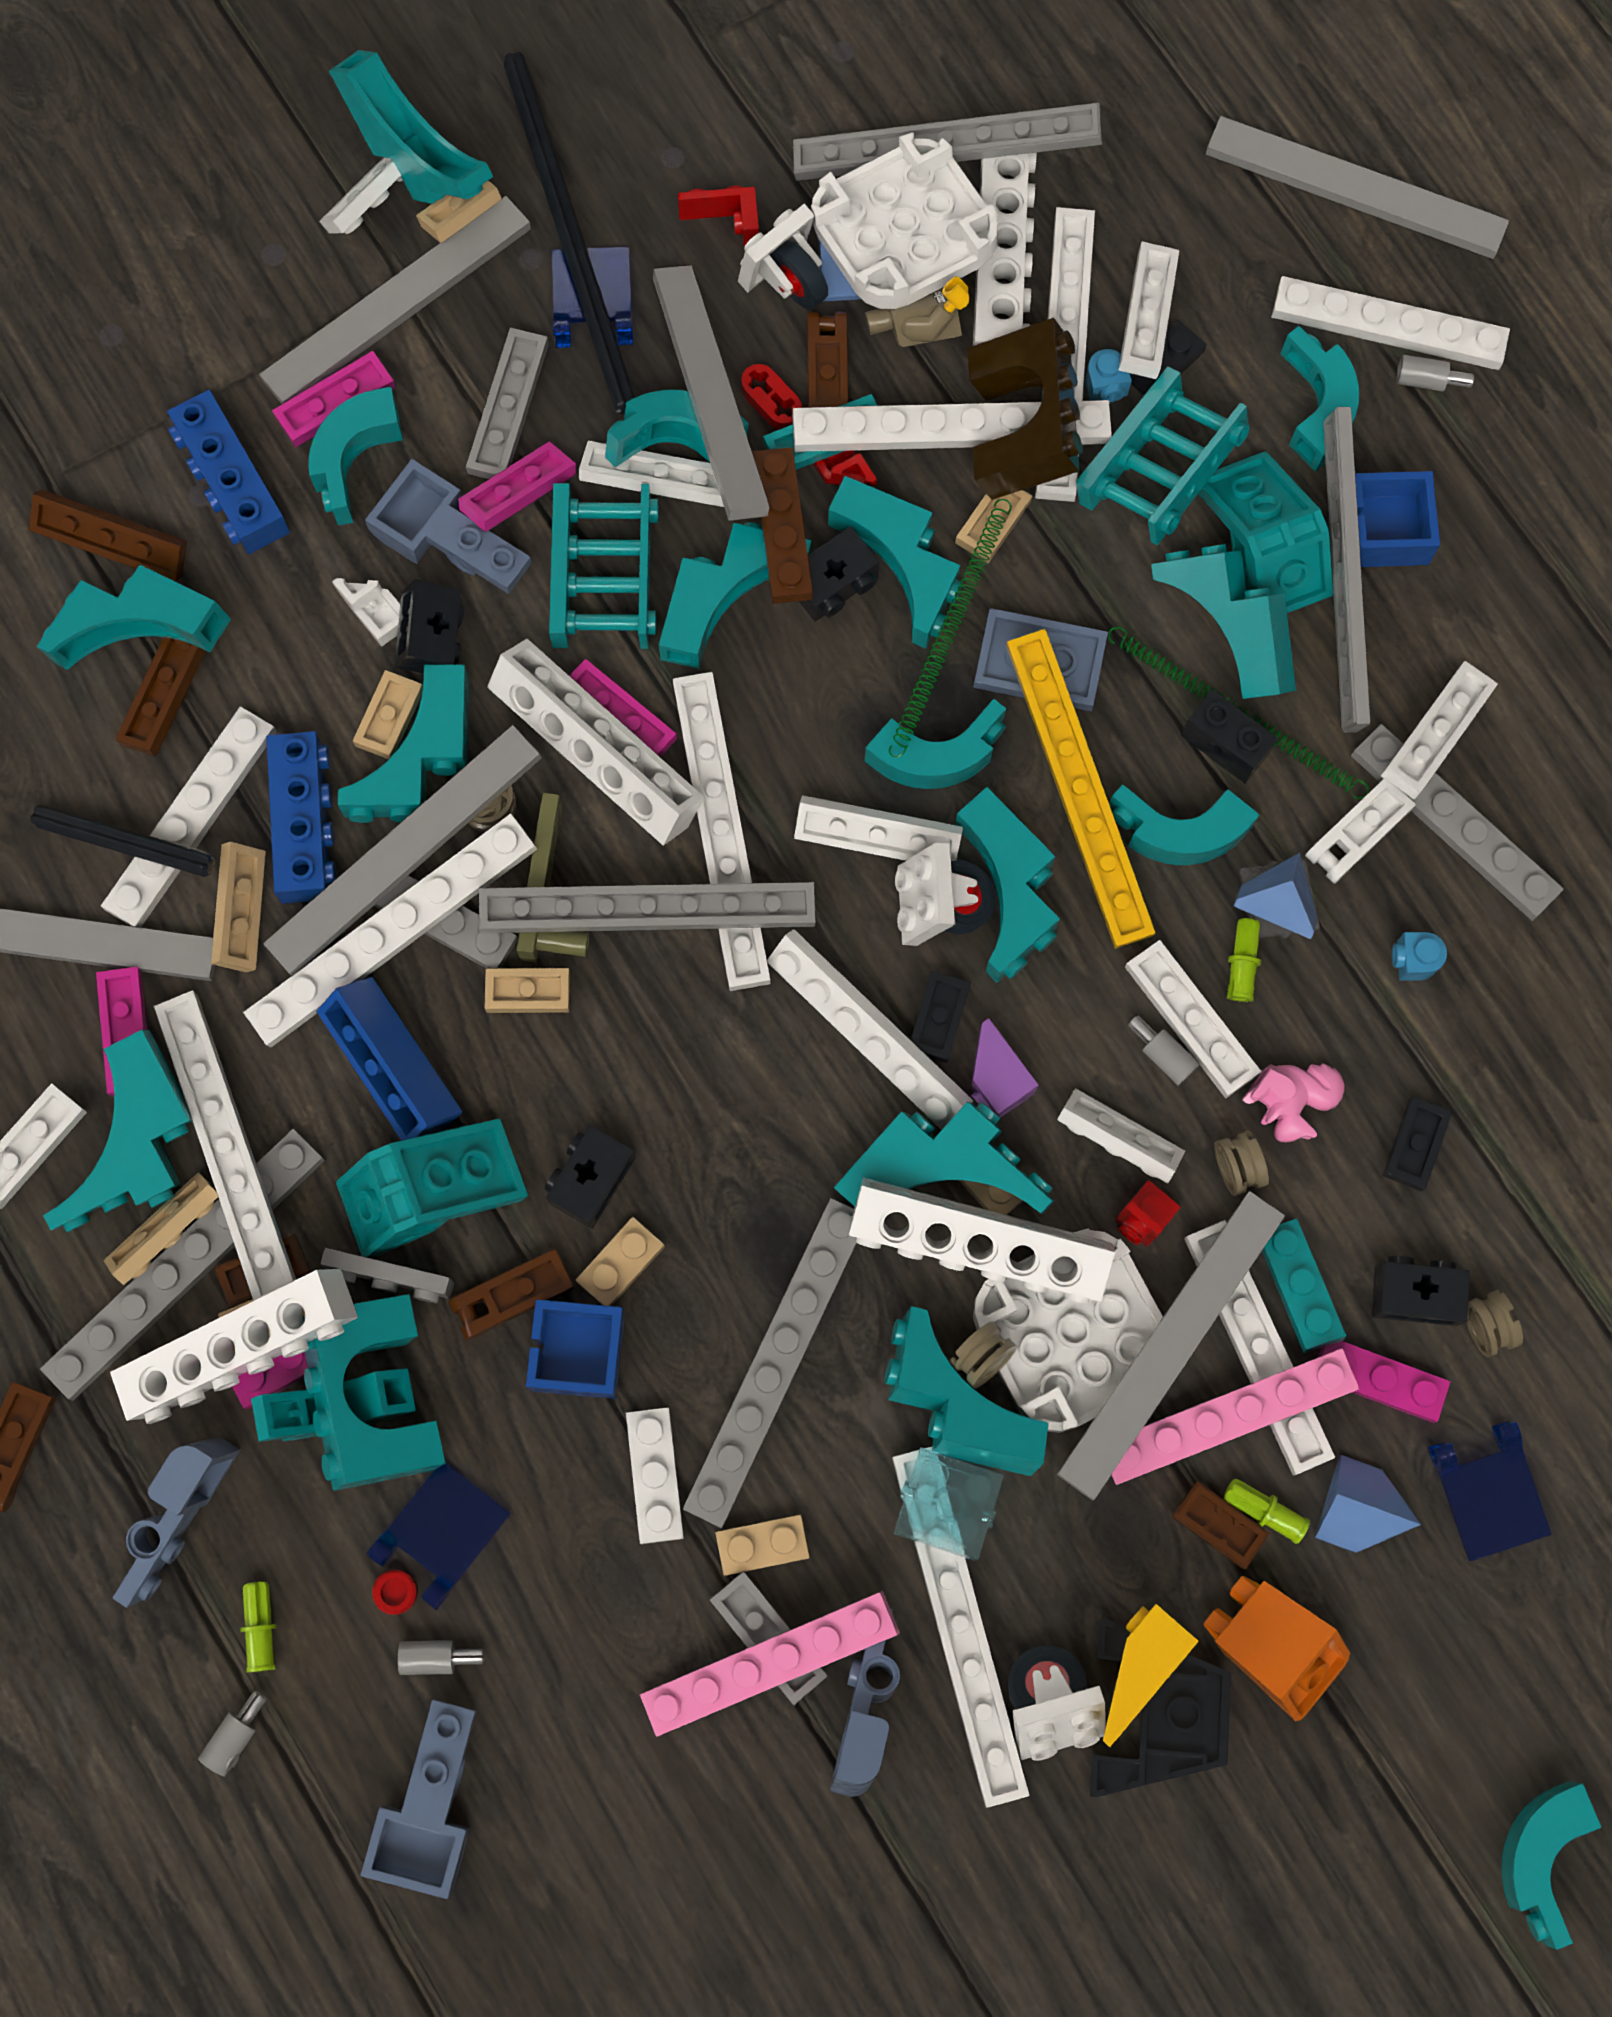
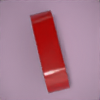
[741,364,802,430]

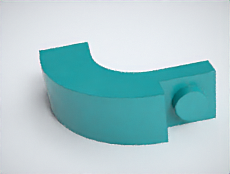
[1280,326,1359,472]
[308,387,403,526]
[605,390,749,467]
[864,699,1006,789]
[1109,784,1259,865]
[251,1368,416,1442]
[1501,1781,1601,1950]

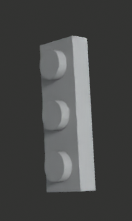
[321,1248,455,1304]
[710,1572,827,1705]

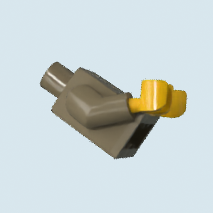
[864,276,969,347]

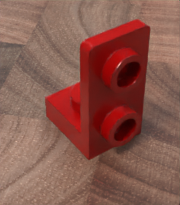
[678,185,759,247]
[1115,1180,1181,1247]

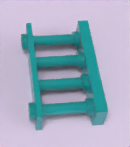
[1076,366,1250,546]
[549,483,659,649]

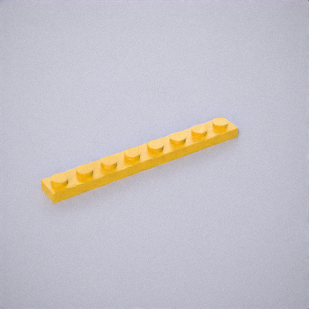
[1006,629,1155,949]

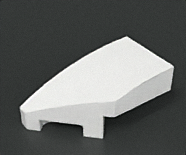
[332,578,400,647]

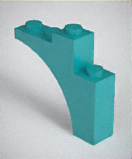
[329,50,493,204]
[43,1030,193,1233]
[834,1101,1055,1214]

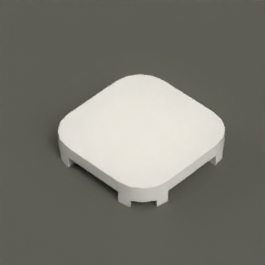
[811,132,998,309]
[973,1228,1163,1433]

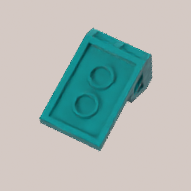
[1198,451,1333,613]
[336,1119,528,1258]

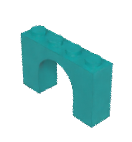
[302,1294,446,1491]

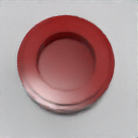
[372,1570,418,1615]

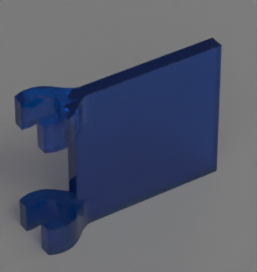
[552,246,633,348]
[1427,1421,1552,1561]
[366,1464,511,1611]

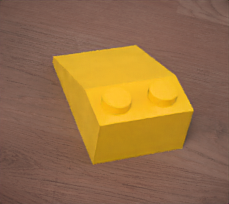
[1103,1604,1198,1747]

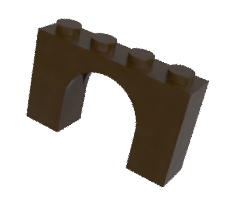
[967,317,1083,500]

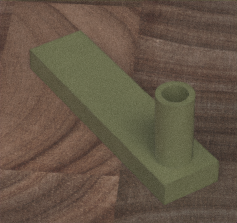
[517,793,589,963]

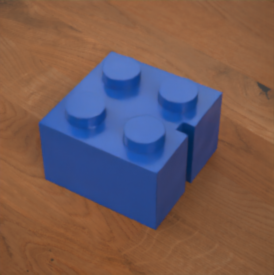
[1355,471,1440,567]
[526,1300,625,1399]

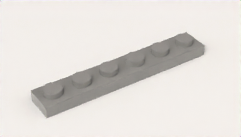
[1351,724,1563,921]

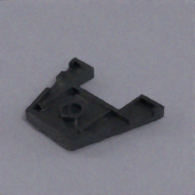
[1090,1619,1231,1797]

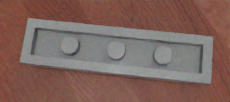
[466,328,549,479]
[374,876,518,969]

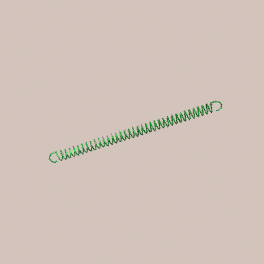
[888,499,1012,758]
[1108,627,1369,799]

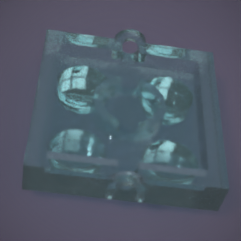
[893,1448,1004,1562]

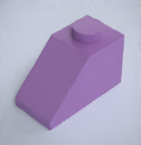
[970,1018,1039,1118]

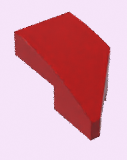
[812,450,877,487]

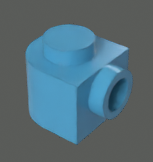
[1085,349,1132,403]
[1392,932,1447,981]

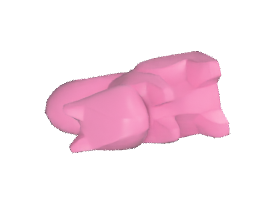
[1242,1063,1345,1143]

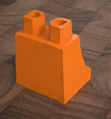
[1204,1576,1350,1722]

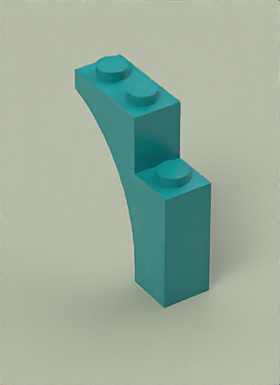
[828,476,963,649]
[659,523,811,669]
[1151,544,1296,699]
[36,565,231,670]
[338,665,470,823]
[955,787,1060,983]
[884,1306,1049,1476]

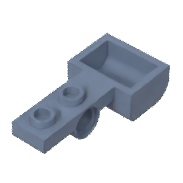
[365,459,532,594]
[113,1437,241,1608]
[829,1608,900,1797]
[360,1699,477,1899]

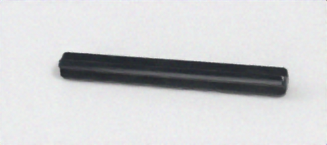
[31,804,215,877]

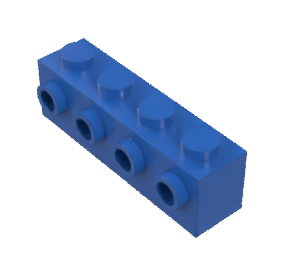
[167,389,290,555]
[266,731,337,904]
[316,977,462,1141]

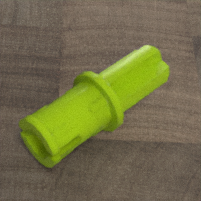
[1226,918,1261,1002]
[1224,1479,1310,1544]
[240,1581,276,1673]

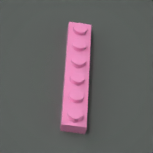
[1112,1348,1359,1485]
[640,1591,900,1737]

